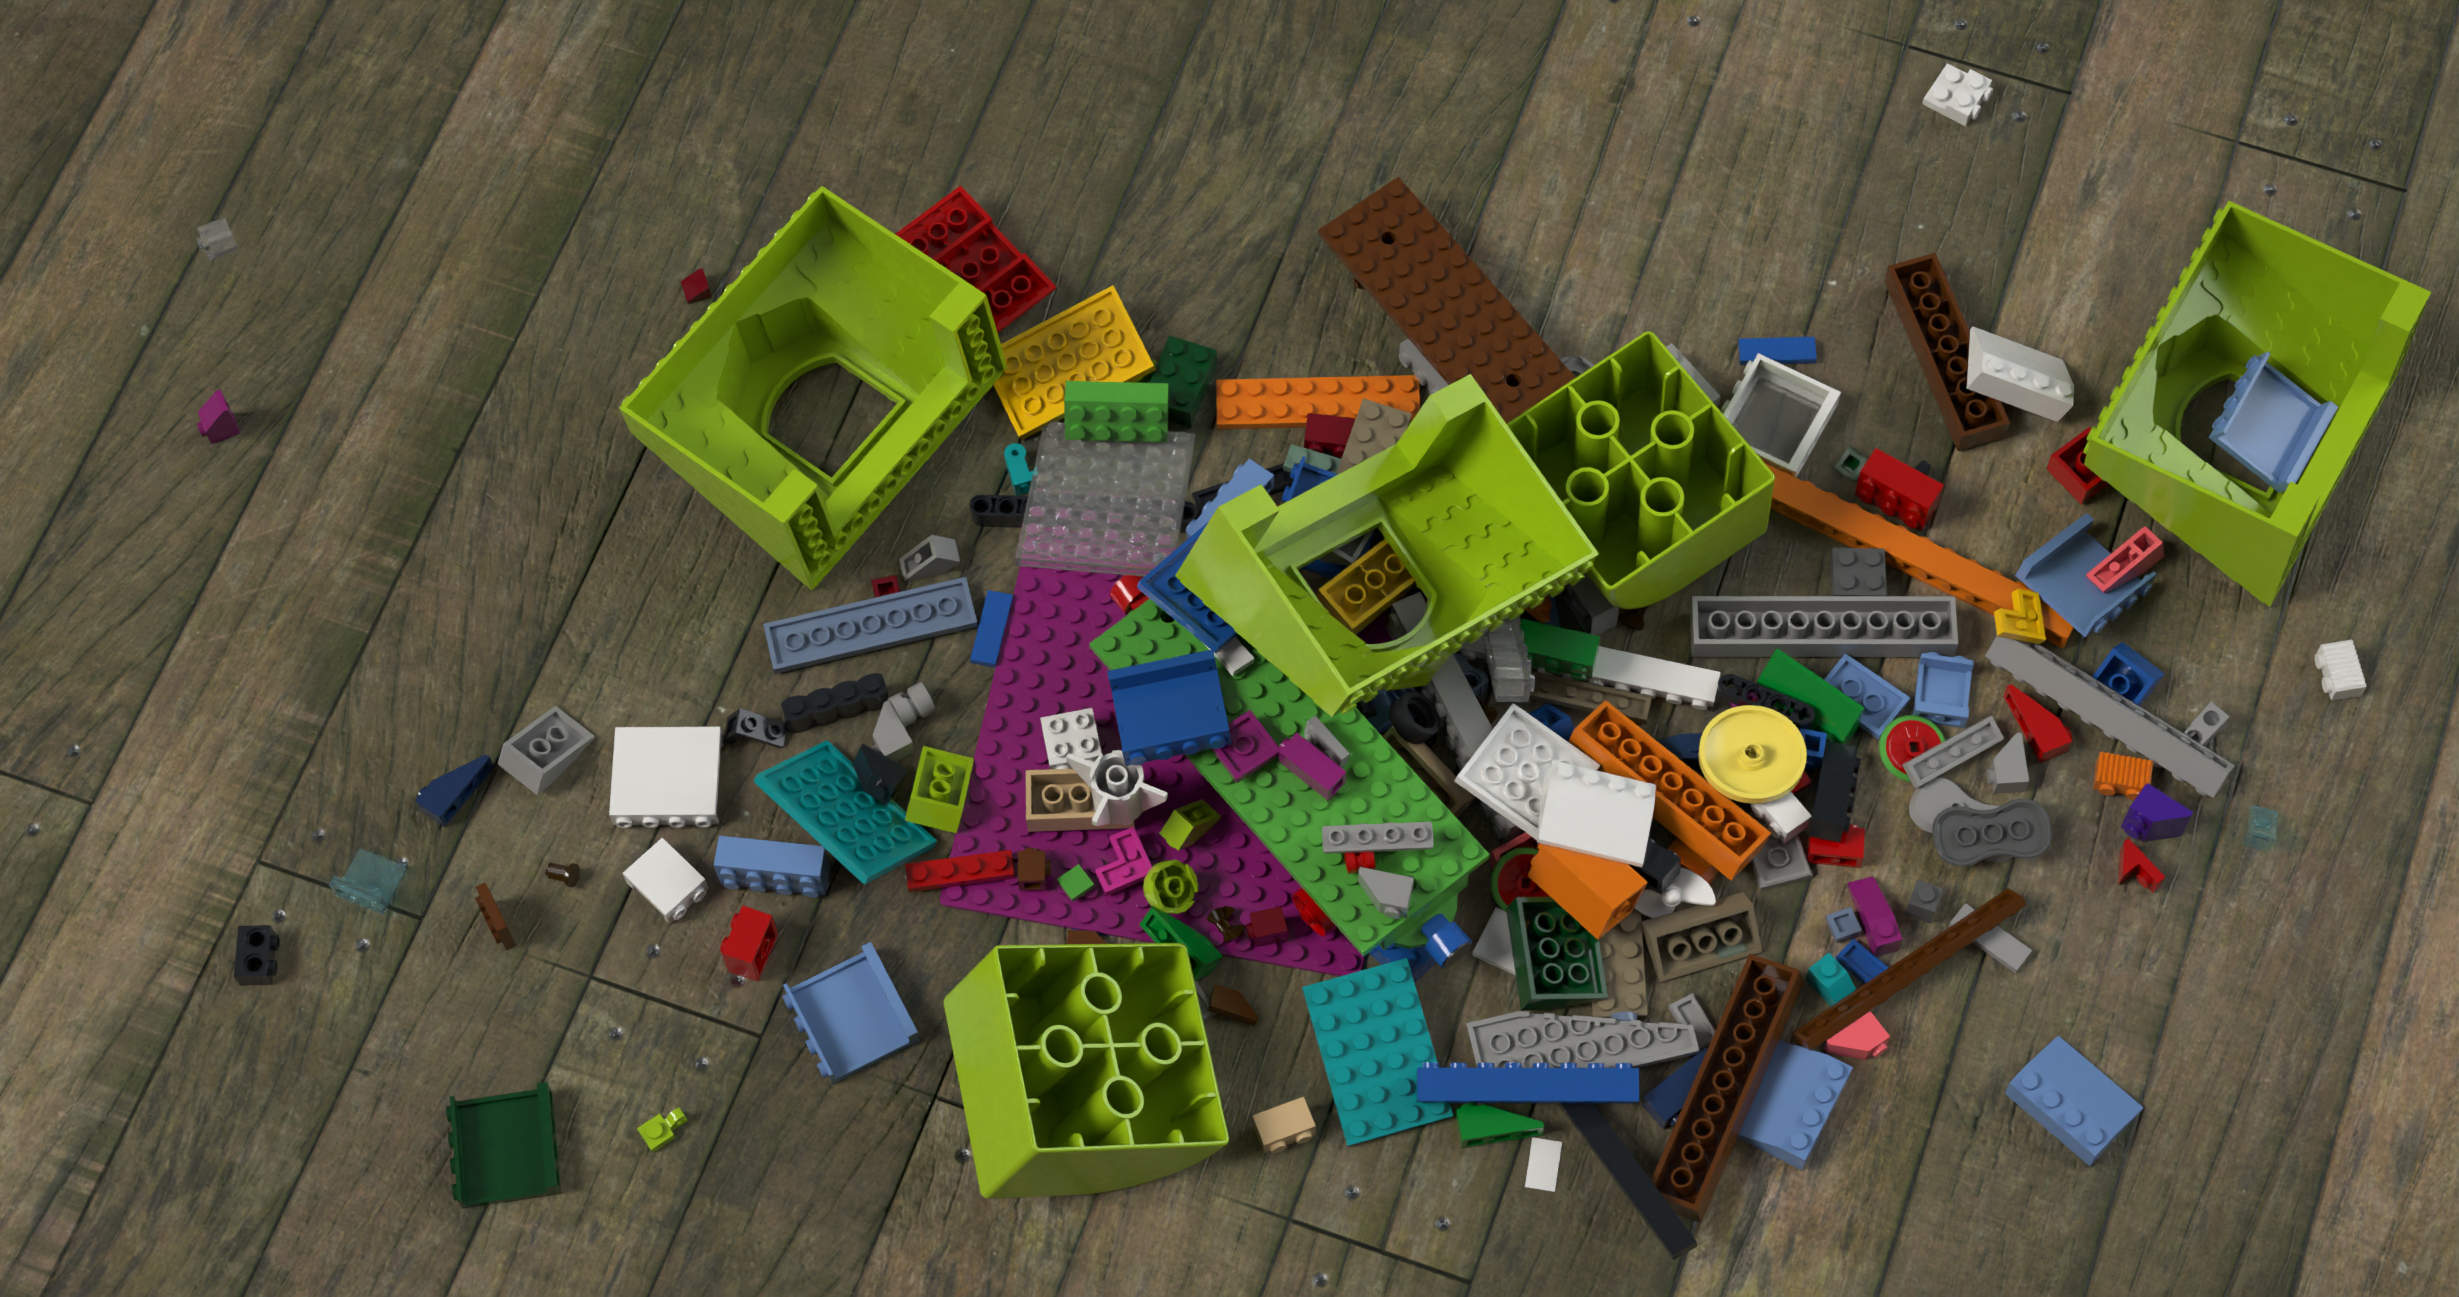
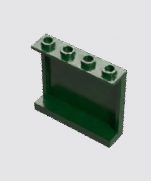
[446,1082,561,1209]

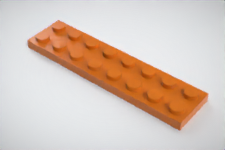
[1216,375,1420,429]

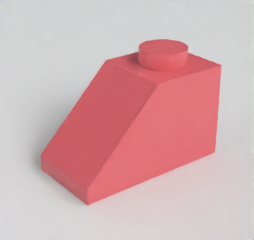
[1824,1011,1890,1060]

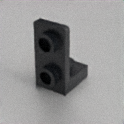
[723,708,787,748]

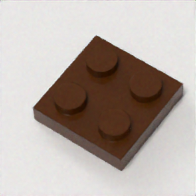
[475,882,516,950]

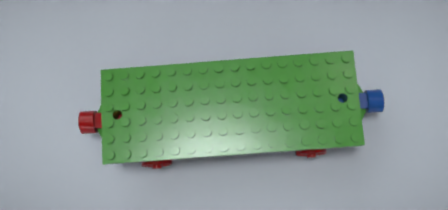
[1089,570,1490,969]

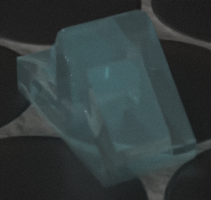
[2242,805,2278,851]

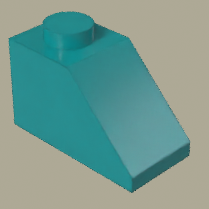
[1805,953,1856,1007]

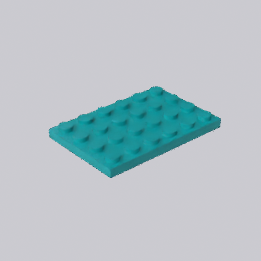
[754,740,937,885]
[1302,958,1453,1146]

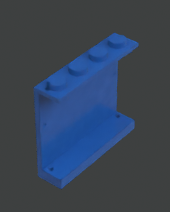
[1107,649,1232,766]

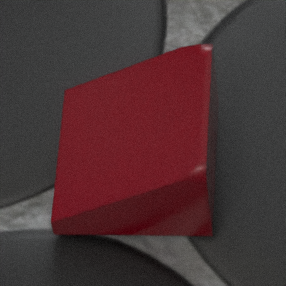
[681,268,712,304]
[871,574,900,598]

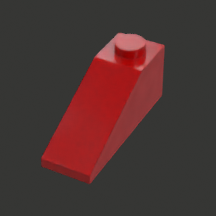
[2003,684,2073,763]

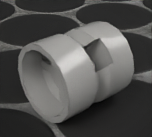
[888,682,936,728]

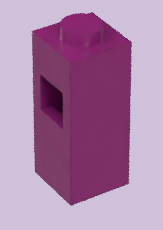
[1279,732,1346,801]

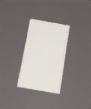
[1525,1137,1562,1192]

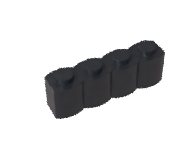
[781,673,889,733]

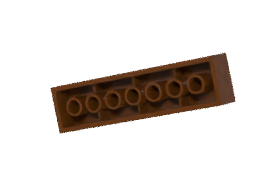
[1884,253,2010,451]

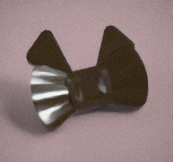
[1618,605,1651,630]
[1207,906,1245,943]

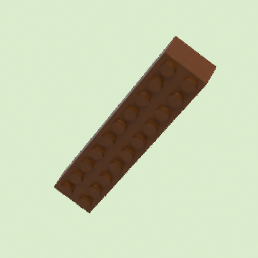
[1651,954,1803,1223]

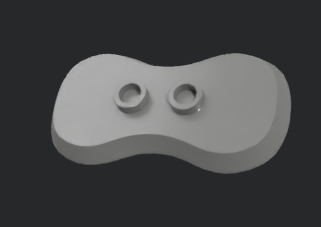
[1909,777,2012,862]

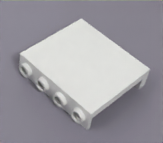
[609,727,724,828]

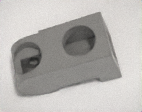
[2184,702,2230,747]

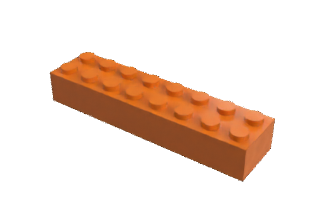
[1568,700,1771,880]

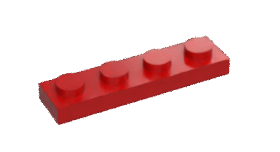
[905,850,1015,893]

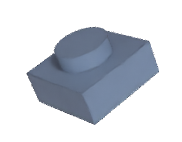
[1825,907,1862,943]

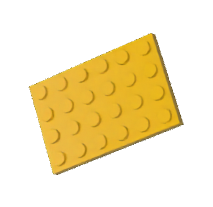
[993,285,1156,440]

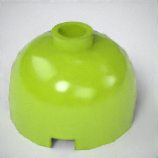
[1143,860,1198,914]

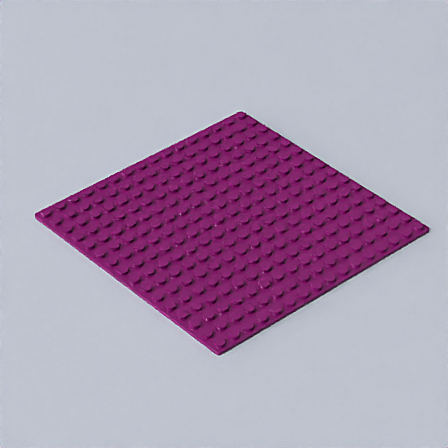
[940,527,1428,977]

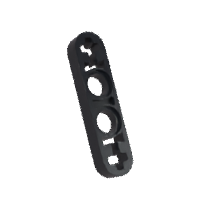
[1717,674,1815,730]

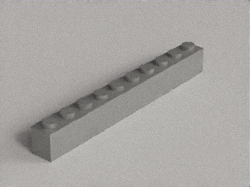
[1985,636,2235,798]

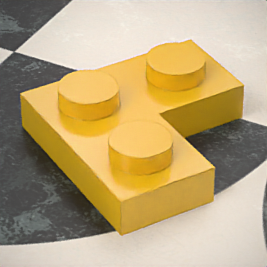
[1994,589,2046,644]

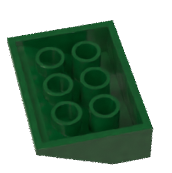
[1506,897,1608,1011]

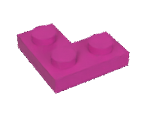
[1095,827,1152,896]

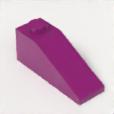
[1847,876,1903,957]

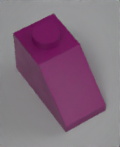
[197,389,240,444]

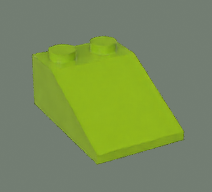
[905,746,974,833]

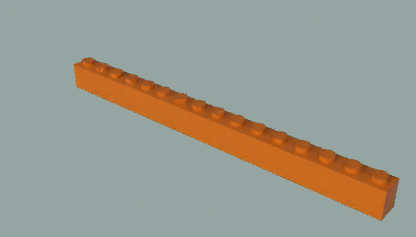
[1762,459,2074,649]

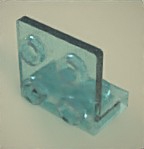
[329,849,407,915]

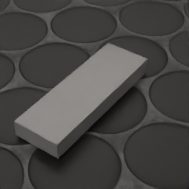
[1949,903,2032,974]

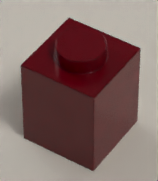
[1246,906,1288,947]

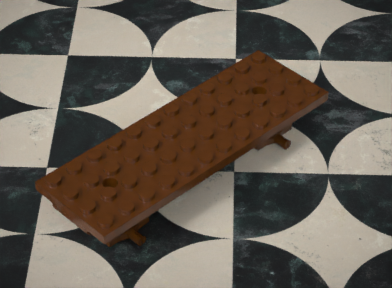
[1318,177,1576,424]

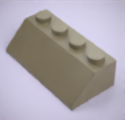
[1641,892,1762,982]

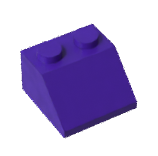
[2121,783,2193,842]

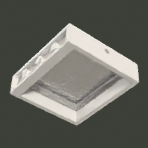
[1721,353,1841,478]

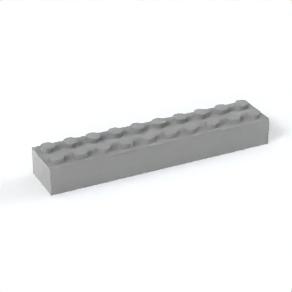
[1387,592,1525,844]
[1690,596,1958,657]

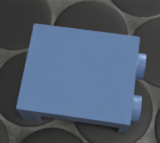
[1913,652,1974,728]

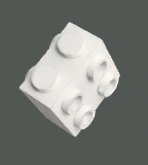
[1040,708,1102,769]

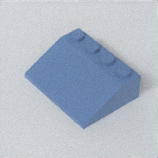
[2005,1036,2144,1166]
[1738,1040,1853,1170]

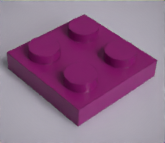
[1211,710,1280,783]

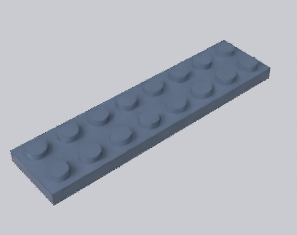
[763,577,978,674]

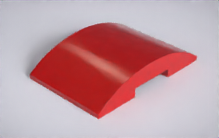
[895,185,1057,333]

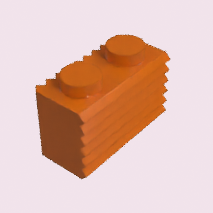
[2093,752,2153,800]

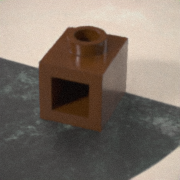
[1018,848,1051,891]

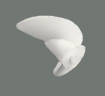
[1635,868,1716,918]

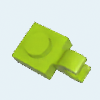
[637,1107,688,1153]

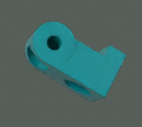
[1004,443,1040,496]

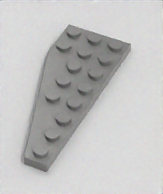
[1466,1011,1699,1068]

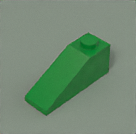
[1139,906,1223,981]
[1456,1103,1544,1148]

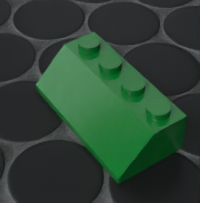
[1756,648,1864,744]

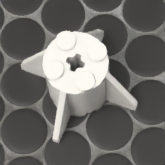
[1066,750,1168,826]

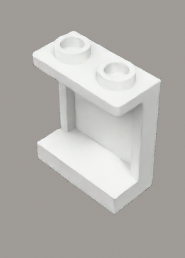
[623,838,708,924]

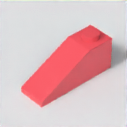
[2086,526,2164,593]

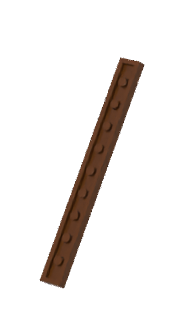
[1792,888,2026,1050]

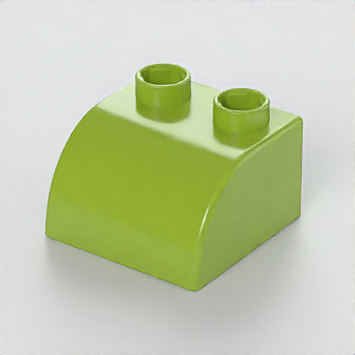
[1507,331,1775,609]
[944,943,1229,1199]

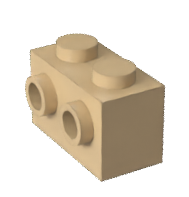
[1252,1097,1316,1154]

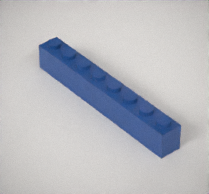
[1416,1062,1639,1104]

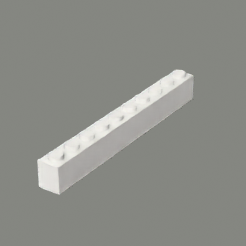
[1457,625,1720,710]

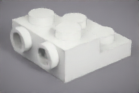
[1922,63,1993,126]

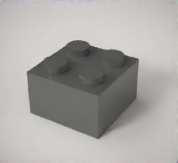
[1829,548,1887,596]

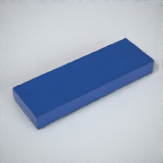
[1738,337,1817,365]
[970,590,1013,668]

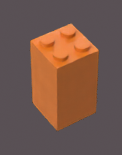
[1527,843,1648,940]

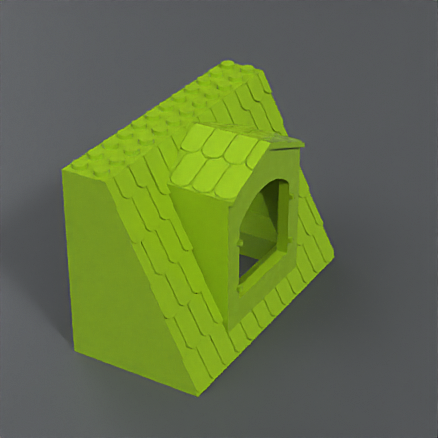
[619,186,1008,591]
[2083,200,2431,607]
[1175,374,1599,717]

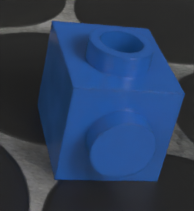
[1800,729,1827,770]

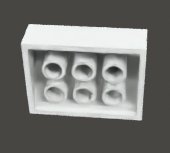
[1967,327,2074,422]
[1537,760,1656,867]

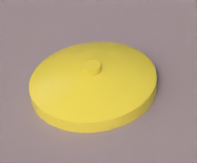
[1698,705,1807,804]

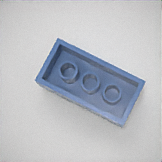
[714,836,831,898]

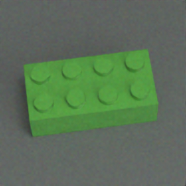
[1064,381,1168,442]

